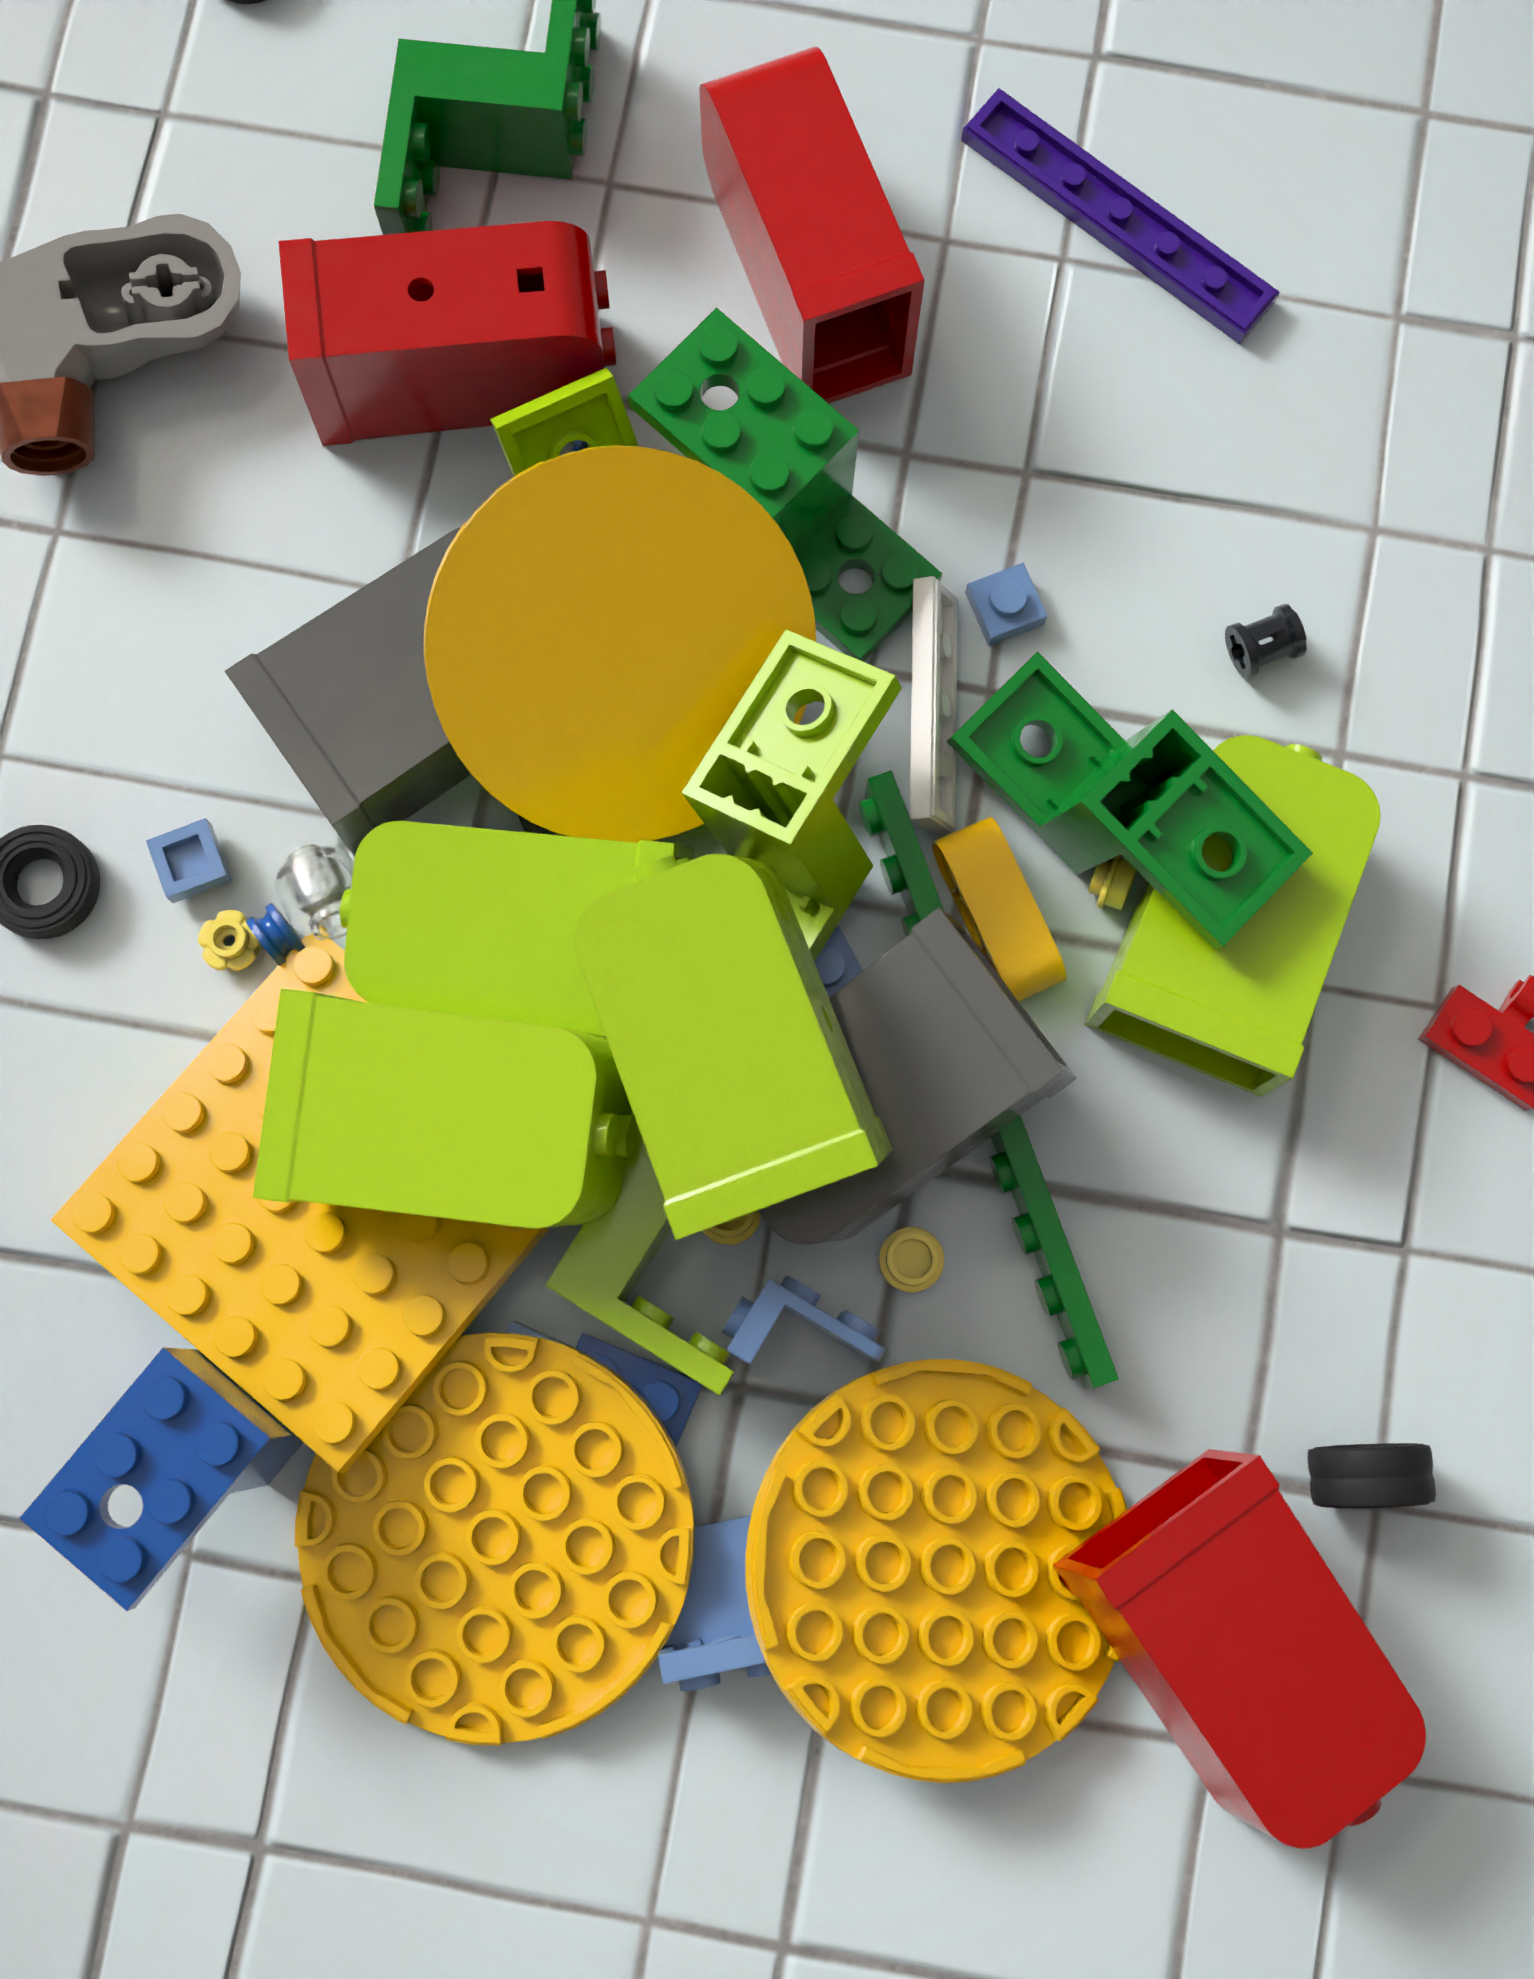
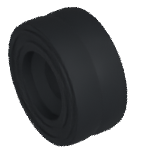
[1307,1443,1436,1508]

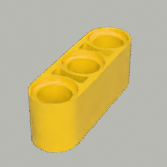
[932,817,1067,1001]

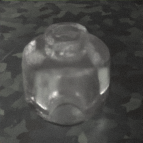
[274,844,354,941]

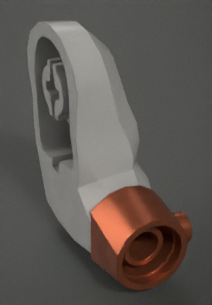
[0,214,241,476]

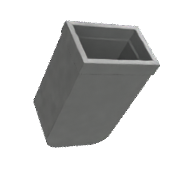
[224,527,471,857]
[758,907,1077,1245]

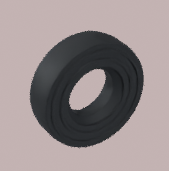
[0,825,100,939]

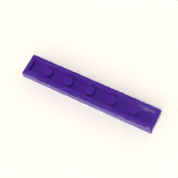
[961,88,1280,344]

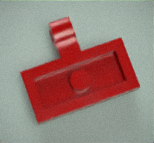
[1418,975,1534,1111]

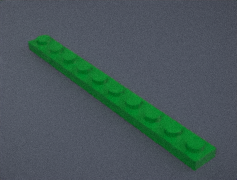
[859,770,1119,1388]

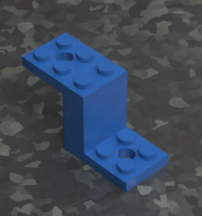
[19,1347,303,1611]

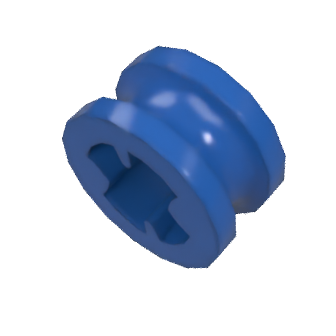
[245,903,306,966]

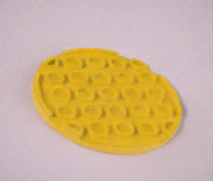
[424,445,816,843]
[294,1332,695,1746]
[745,1359,1127,1783]

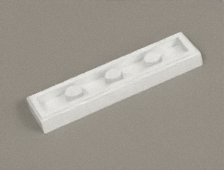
[910,576,958,835]

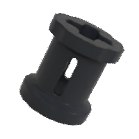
[1225,604,1307,678]

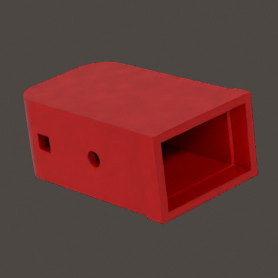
[699,46,925,404]
[278,221,616,446]
[1053,1449,1426,1849]

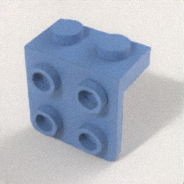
[722,1275,886,1364]
[658,1515,771,1691]

